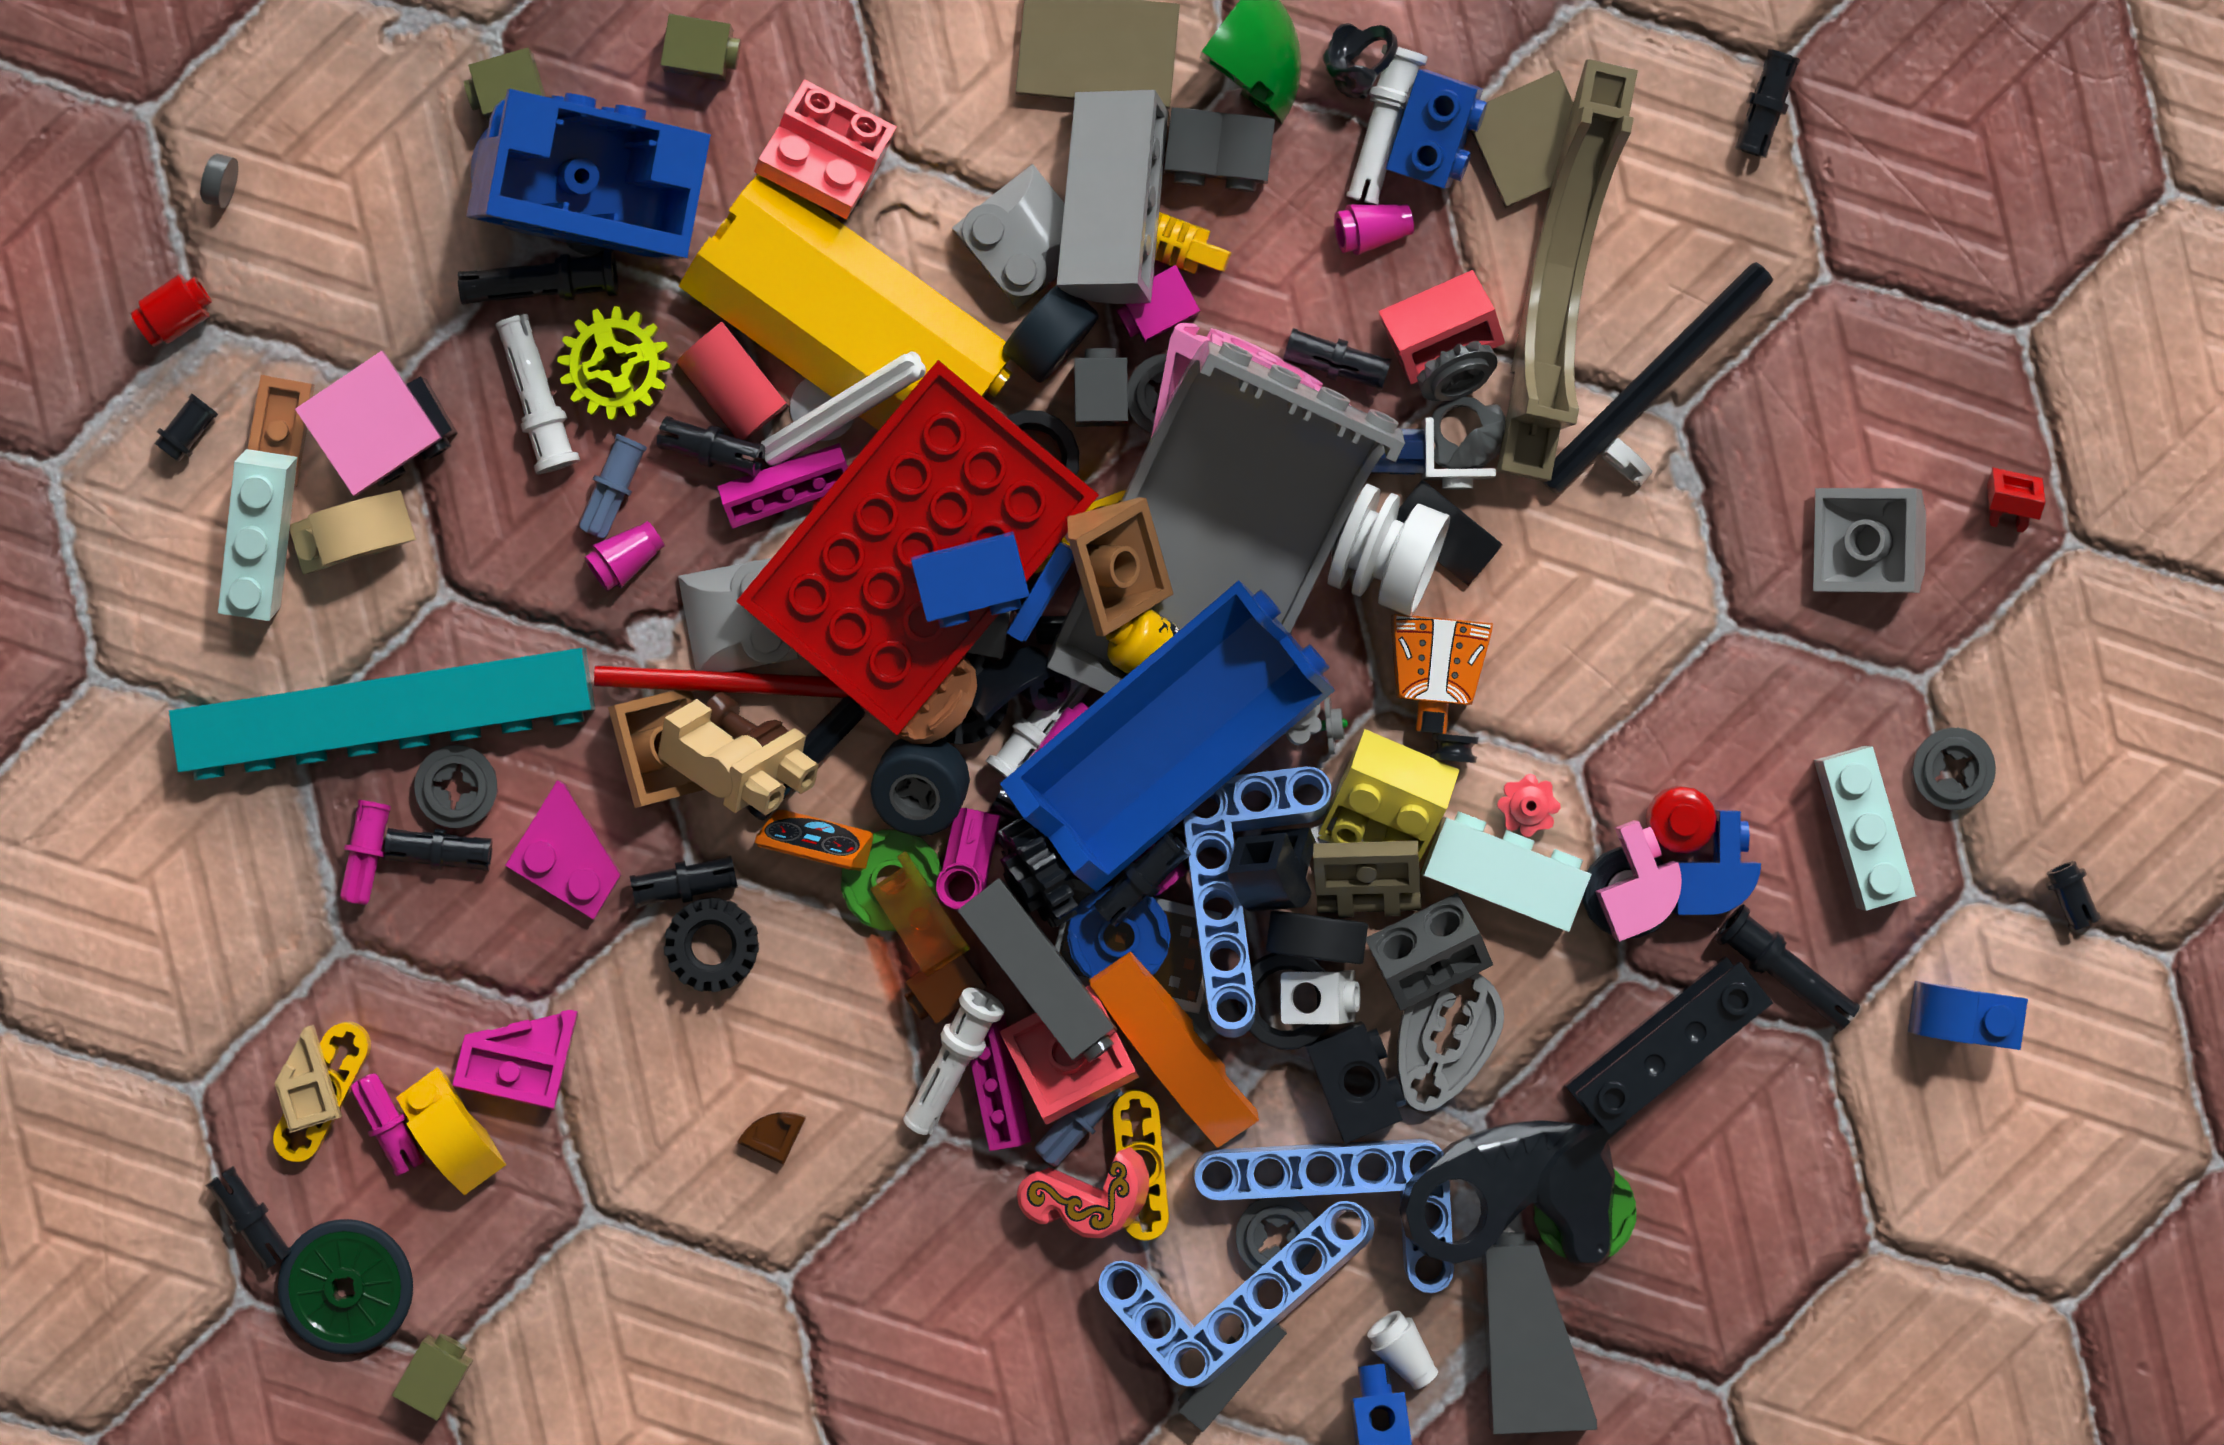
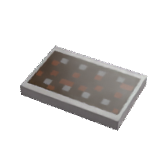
[1055,878,1222,1014]

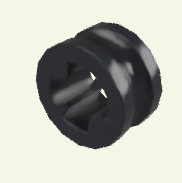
[1430,733,1479,763]

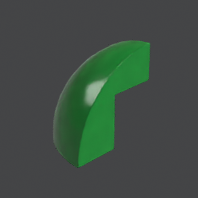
[1200,0,1301,124]

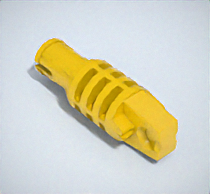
[1155,212,1231,274]

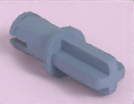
[579,434,647,538]
[1035,1088,1124,1167]

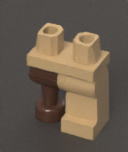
[658,692,819,816]

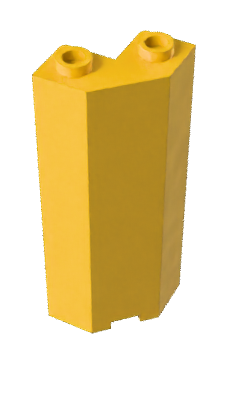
[678,174,1013,431]

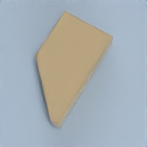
[275,1025,342,1133]

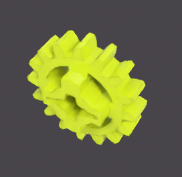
[557,306,672,420]

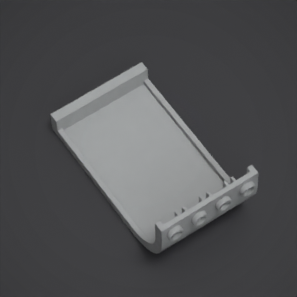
[1047,340,1405,693]

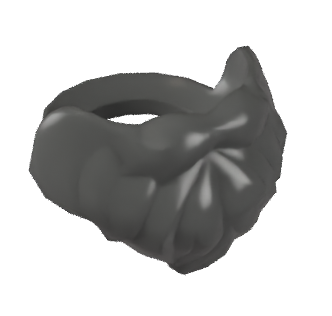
[1432,396,1506,469]

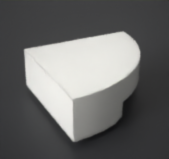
[1601,438,1652,486]

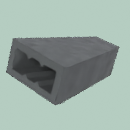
[958,878,1118,1063]
[1482,1232,1597,1434]

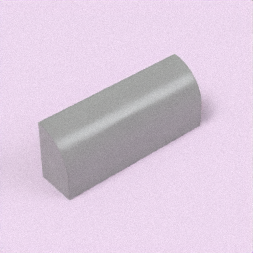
[1057,90,1168,304]

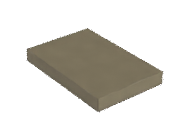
[1016,0,1180,109]

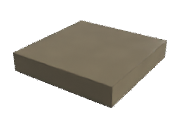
[1471,70,1573,208]

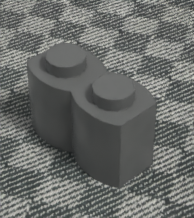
[1164,107,1275,192]

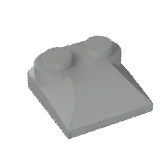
[952,164,1065,310]
[1813,488,1926,594]
[678,558,799,672]

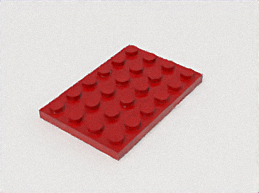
[736,360,1099,735]

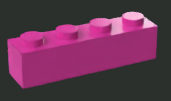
[717,443,848,529]
[970,1015,1031,1151]

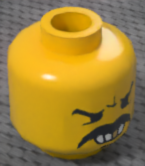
[1106,608,1180,674]

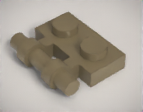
[1313,841,1421,918]

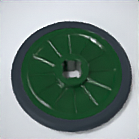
[277,1219,413,1355]

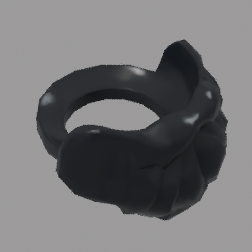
[1323,23,1398,99]

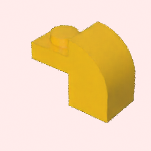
[396,1067,506,1195]

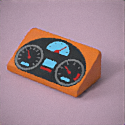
[754,810,874,871]

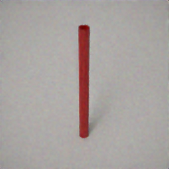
[594,666,853,699]

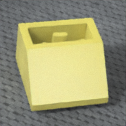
[1318,729,1460,862]

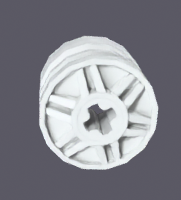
[1327,484,1451,617]

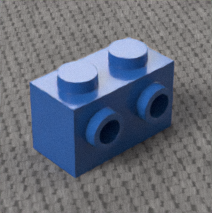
[1386,69,1487,189]
[911,531,1030,628]

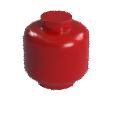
[1646,786,1717,854]

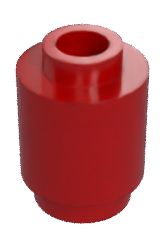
[131,274,212,347]

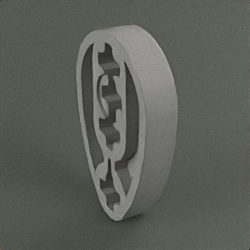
[1397,973,1504,1112]

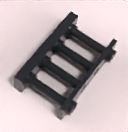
[1564,956,1773,1135]

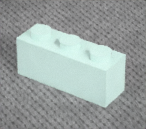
[218,449,298,621]
[1814,746,1916,911]
[1420,811,1592,932]

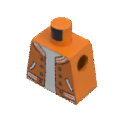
[1391,614,1493,734]

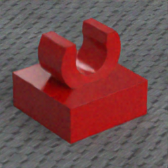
[1987,467,2046,533]

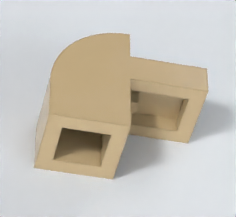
[289,490,416,575]

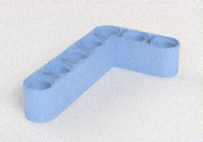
[1182,767,1331,1038]
[1193,1139,1454,1293]
[1098,1201,1375,1388]

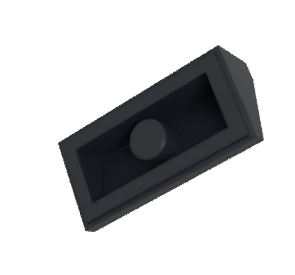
[1397,480,1503,586]

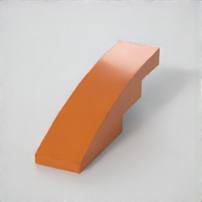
[1089,951,1259,1148]

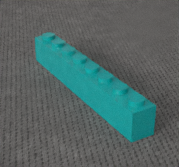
[169,648,595,781]

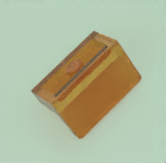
[870,851,971,977]

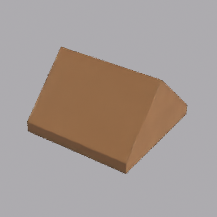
[1067,497,1173,637]
[608,690,705,808]

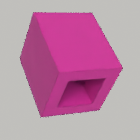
[1116,265,1200,344]

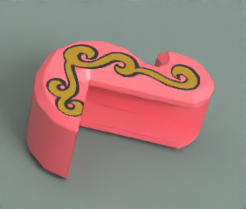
[1017,1147,1149,1238]

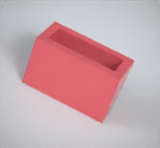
[1378,270,1505,385]
[676,322,789,441]

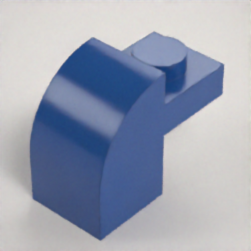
[1672,810,1761,915]
[1908,981,2028,1050]

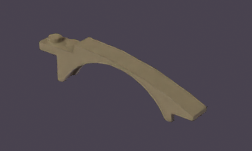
[1496,59,1638,482]

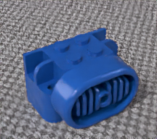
[466,89,711,259]

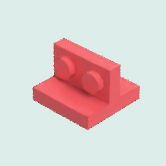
[999,985,1139,1125]

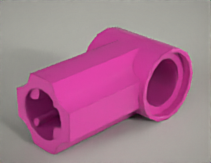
[936,808,1001,911]

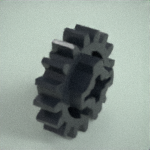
[997,818,1078,928]

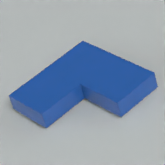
[1007,541,1074,642]

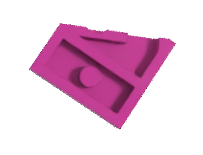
[505,780,622,919]
[452,1010,578,1110]

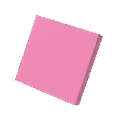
[295,351,442,497]

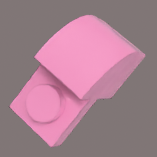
[1595,820,1682,942]

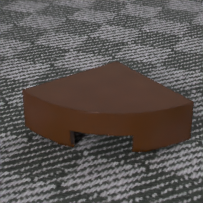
[737,1112,806,1165]

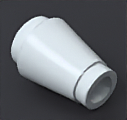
[1367,1311,1438,1390]

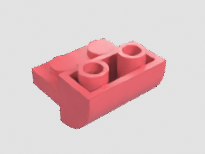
[754,79,896,220]

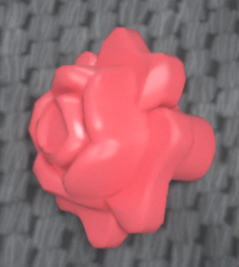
[1497,774,1561,837]

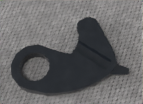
[1399,1120,1628,1267]

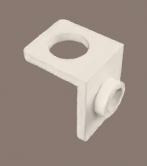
[1421,417,1496,489]
[1281,970,1361,1024]

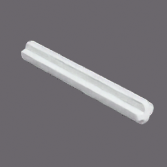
[761,352,926,466]

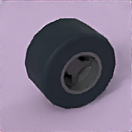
[1003,285,1099,383]
[870,739,970,836]

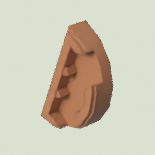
[897,656,977,744]

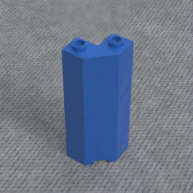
[1000,580,1335,892]

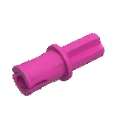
[340,800,391,905]
[351,1073,425,1176]

